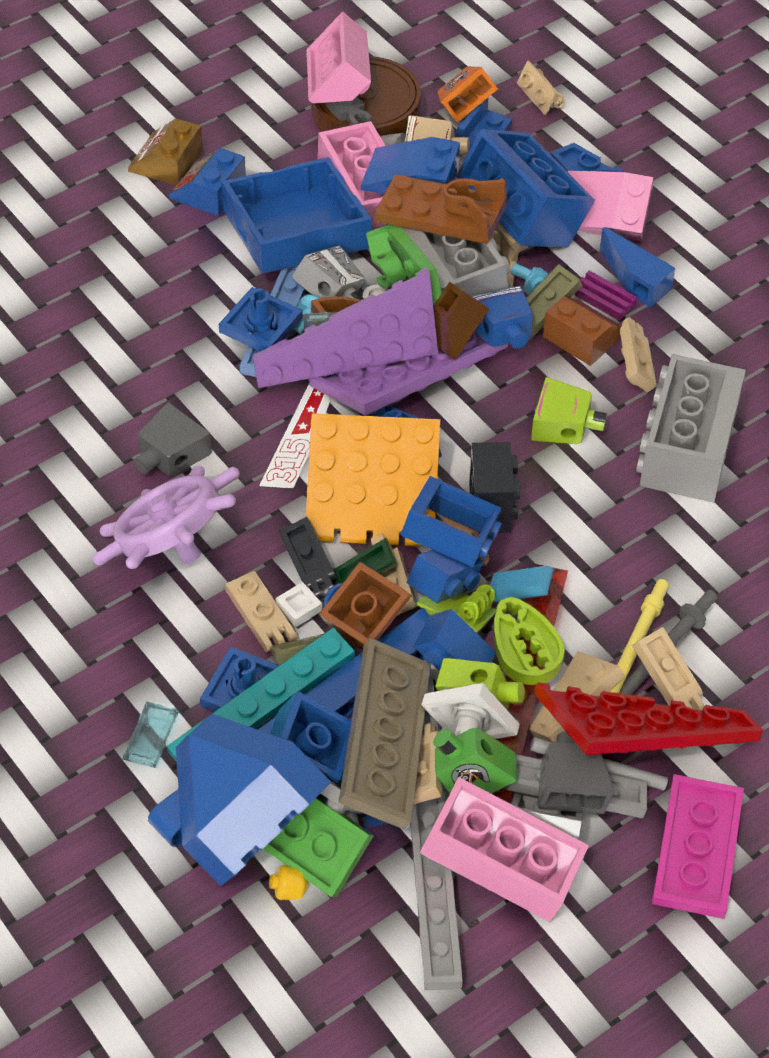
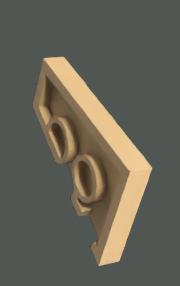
[529,651,625,742]

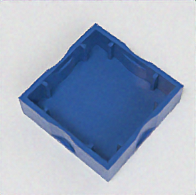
[221,157,372,274]

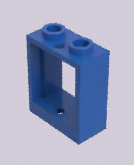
[400,476,502,568]

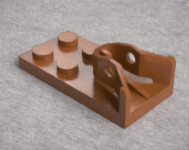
[375,174,507,244]

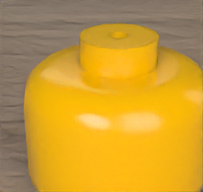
[269,865,308,900]

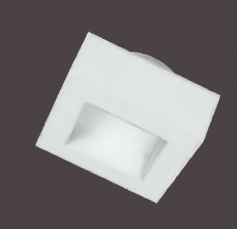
[276,582,322,627]

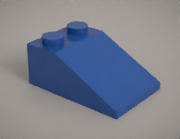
[361,137,460,194]

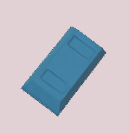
[490,566,554,603]

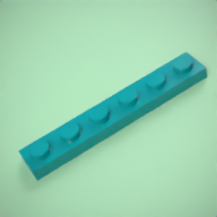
[167,628,355,761]

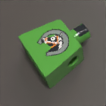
[433,728,517,794]

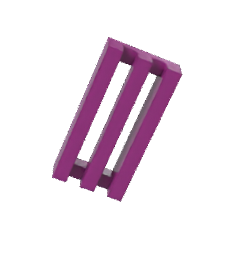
[574,270,637,321]

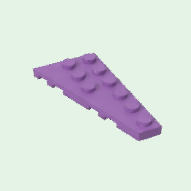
[253,267,438,388]
[309,331,508,416]

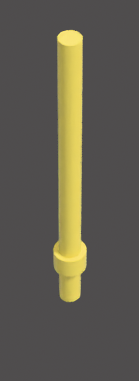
[609,579,669,693]

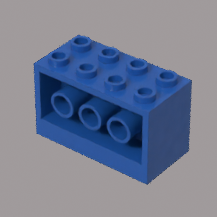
[456,129,595,247]

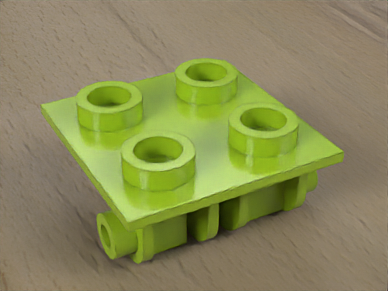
[416,584,497,634]

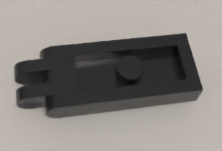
[278,517,338,601]

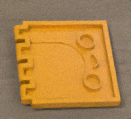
[306,413,440,547]

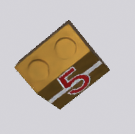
[128,118,203,185]

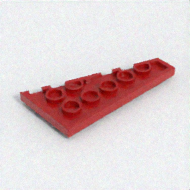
[534,682,763,755]

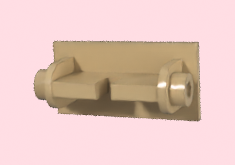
[517,61,565,115]

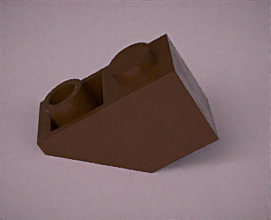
[433,282,490,360]

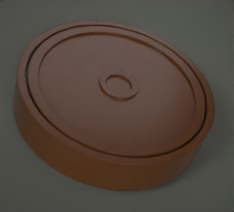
[311,56,421,137]

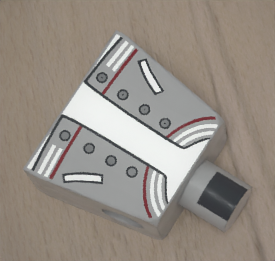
[292,246,365,300]

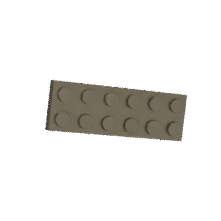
[338,638,431,830]

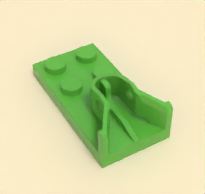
[366,224,442,306]

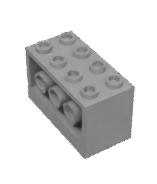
[401,227,512,296]
[636,354,746,503]

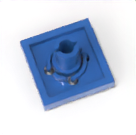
[218,287,303,352]
[200,647,280,728]

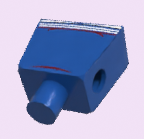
[472,286,533,349]

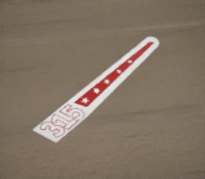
[259,374,332,488]

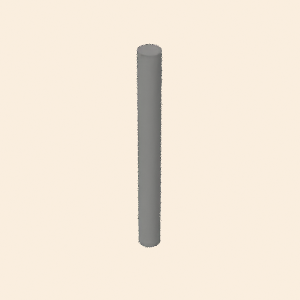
[530,737,668,791]

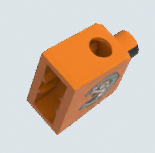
[437,66,498,123]

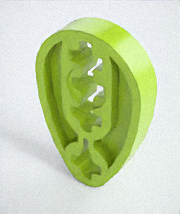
[493,597,565,685]

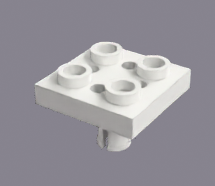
[422,683,520,739]

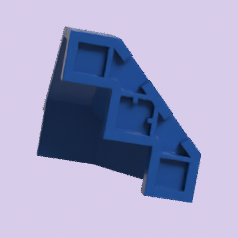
[176,713,331,886]

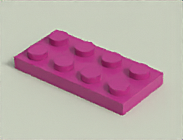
[652,774,744,919]

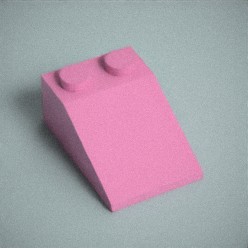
[568,171,653,242]

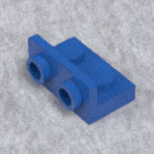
[456,98,512,149]

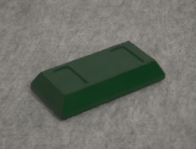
[333,538,397,584]

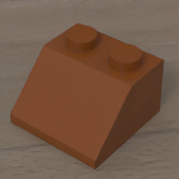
[543,296,622,366]
[319,562,412,648]

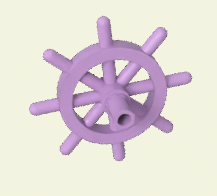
[93,465,239,569]

